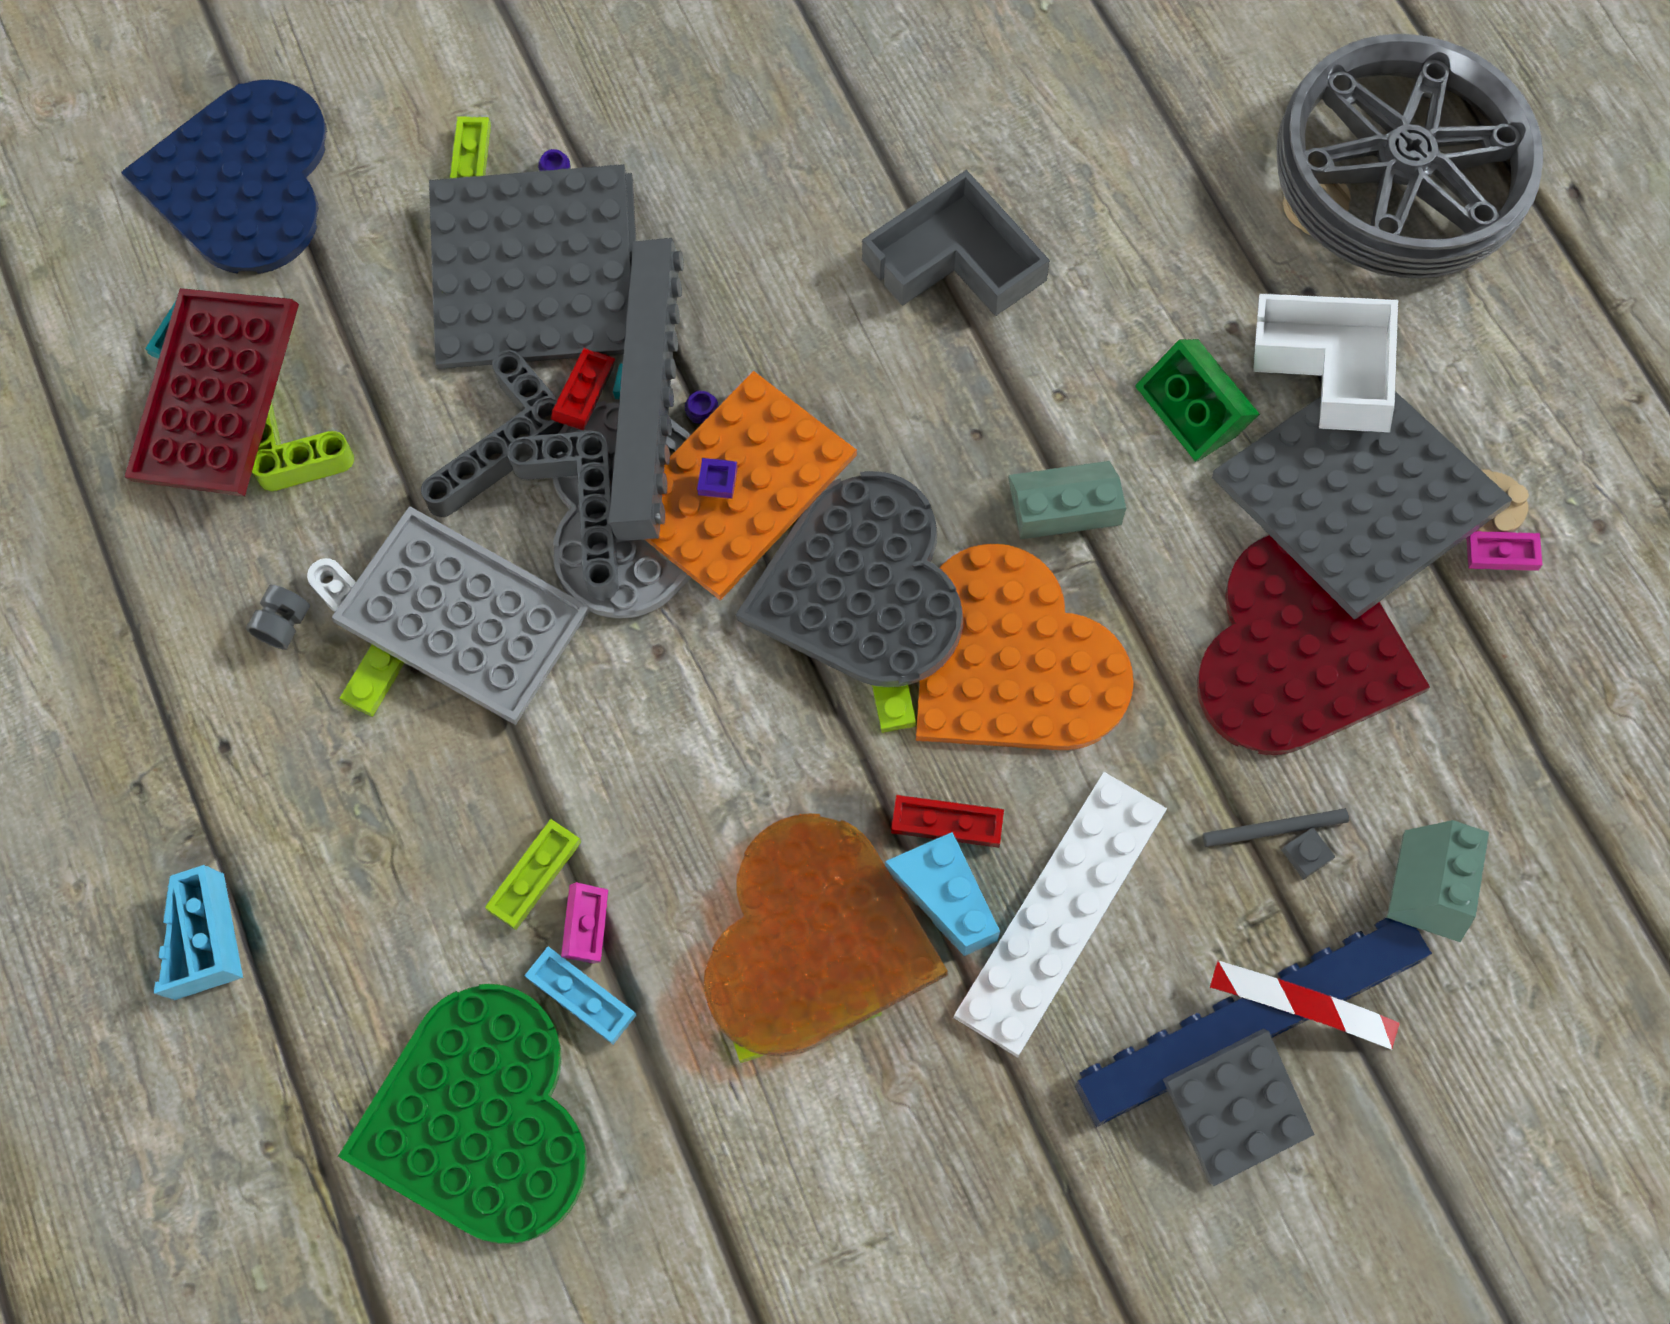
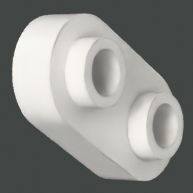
[307,558,356,612]

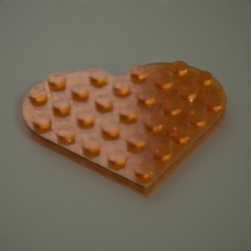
[704,813,948,1057]

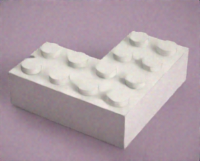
[1253,294,1398,432]

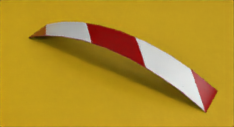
[1209,960,1400,1050]

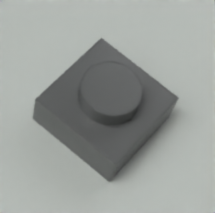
[1281,827,1335,880]

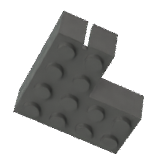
[862,169,1050,316]

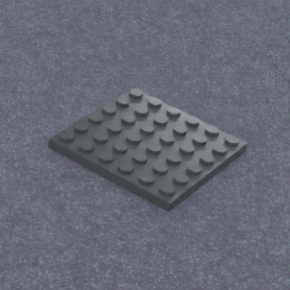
[429,164,631,369]
[1212,391,1512,620]

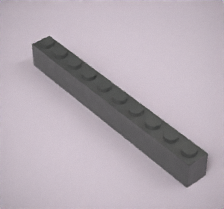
[609,238,684,541]

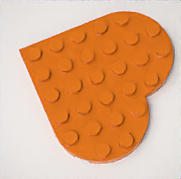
[916,544,1133,750]

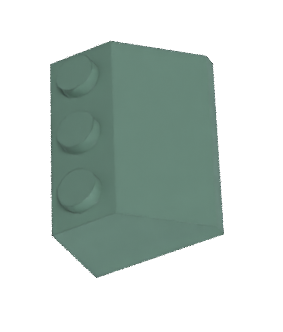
[1008,461,1126,540]
[1387,820,1489,942]

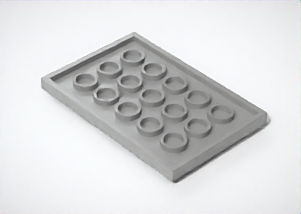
[332,506,589,725]

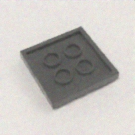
[1163,1029,1315,1186]

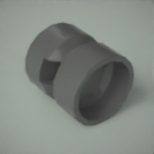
[245,585,310,650]

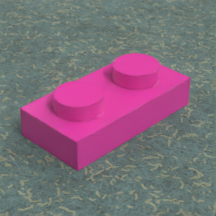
[1466,531,1543,571]
[561,882,608,964]

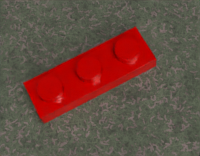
[551,348,615,431]
[891,795,1004,848]

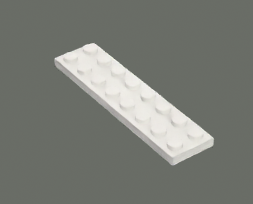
[954,772,1167,1058]

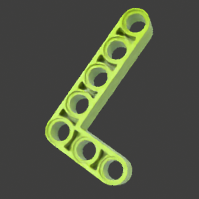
[252,402,354,491]

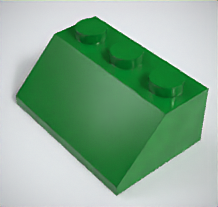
[1135,339,1260,462]

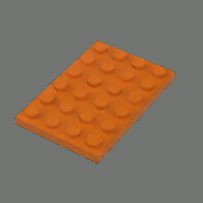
[644,371,857,601]

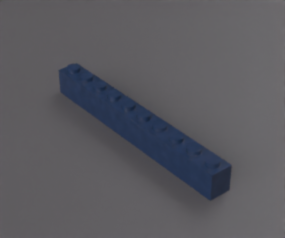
[1075,917,1432,1128]

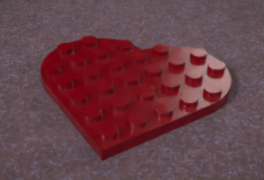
[1197,535,1430,755]

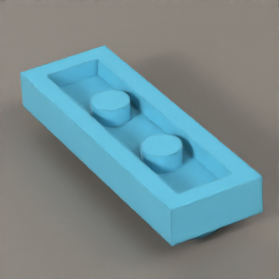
[524,946,636,1045]

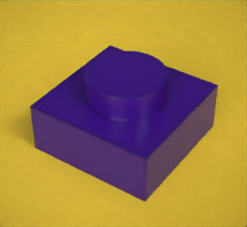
[697,458,738,499]

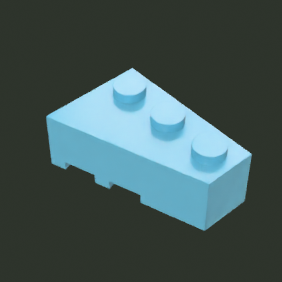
[885,832,1000,956]
[154,865,243,1000]

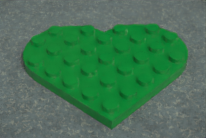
[337,984,587,1244]

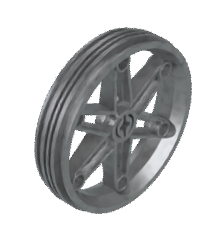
[1276,34,1543,278]

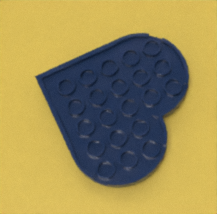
[121,79,328,274]

